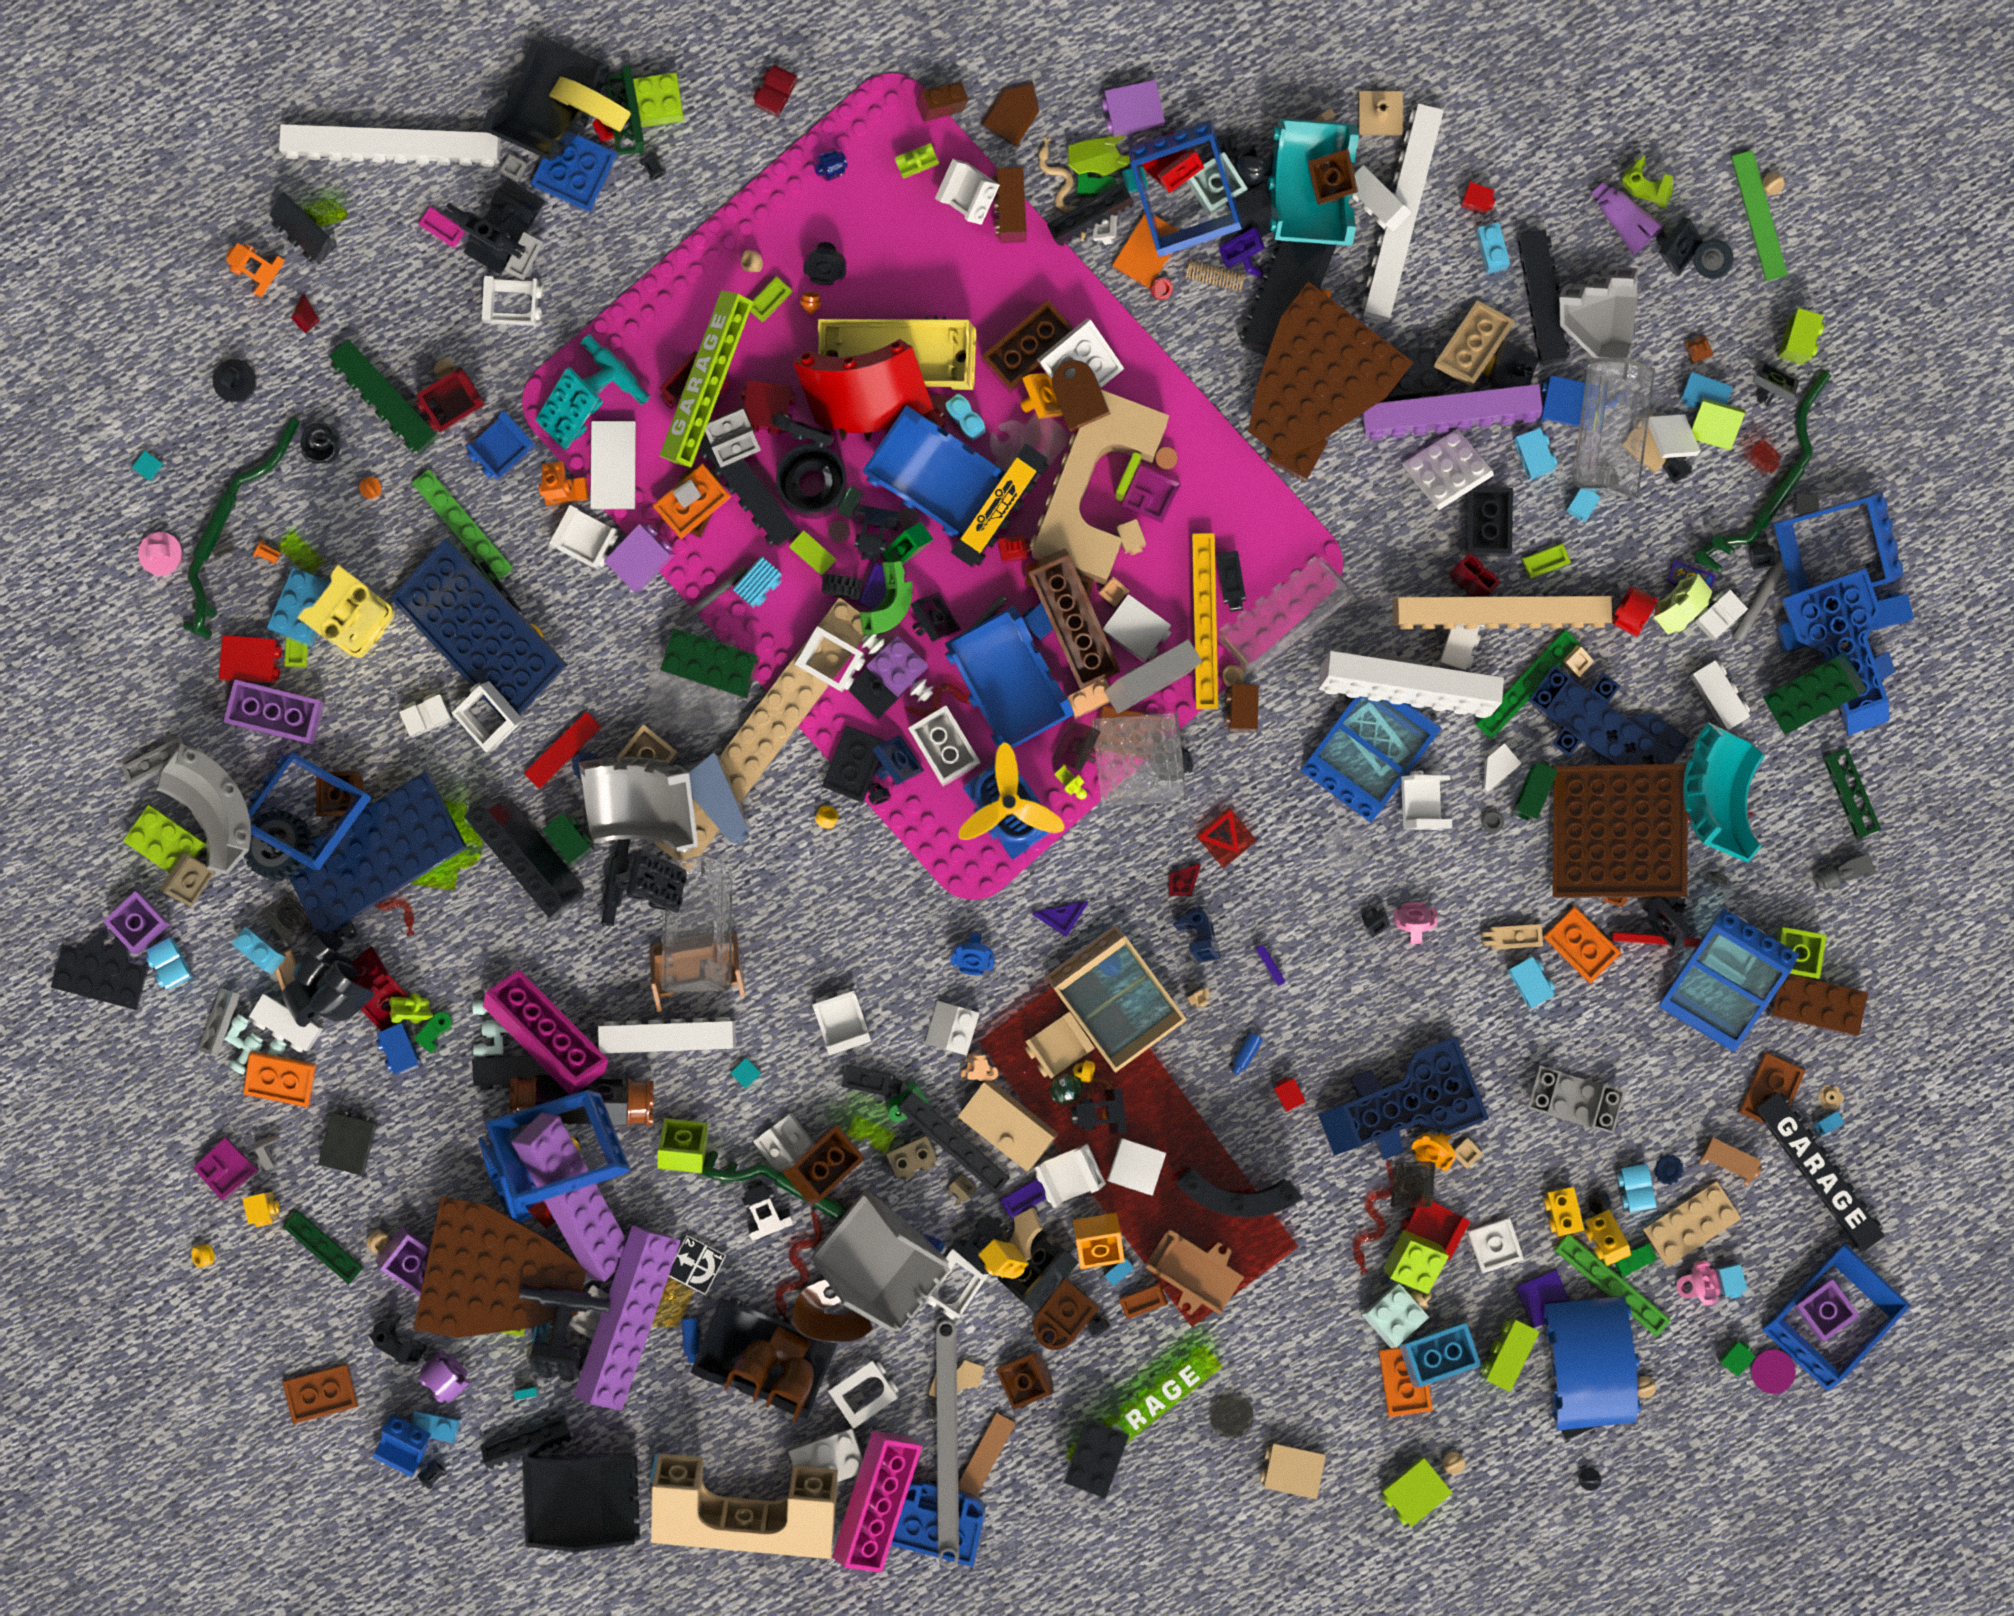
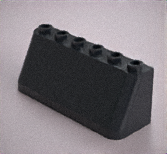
[1239,241,1337,357]
[464,796,585,920]

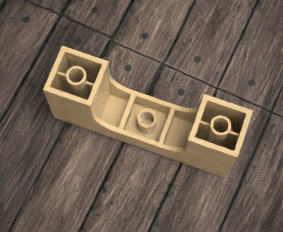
[1030,390,1170,585]
[652,1453,838,1559]

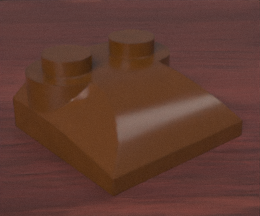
[1308,149,1358,205]
[316,771,364,817]
[995,1352,1054,1410]

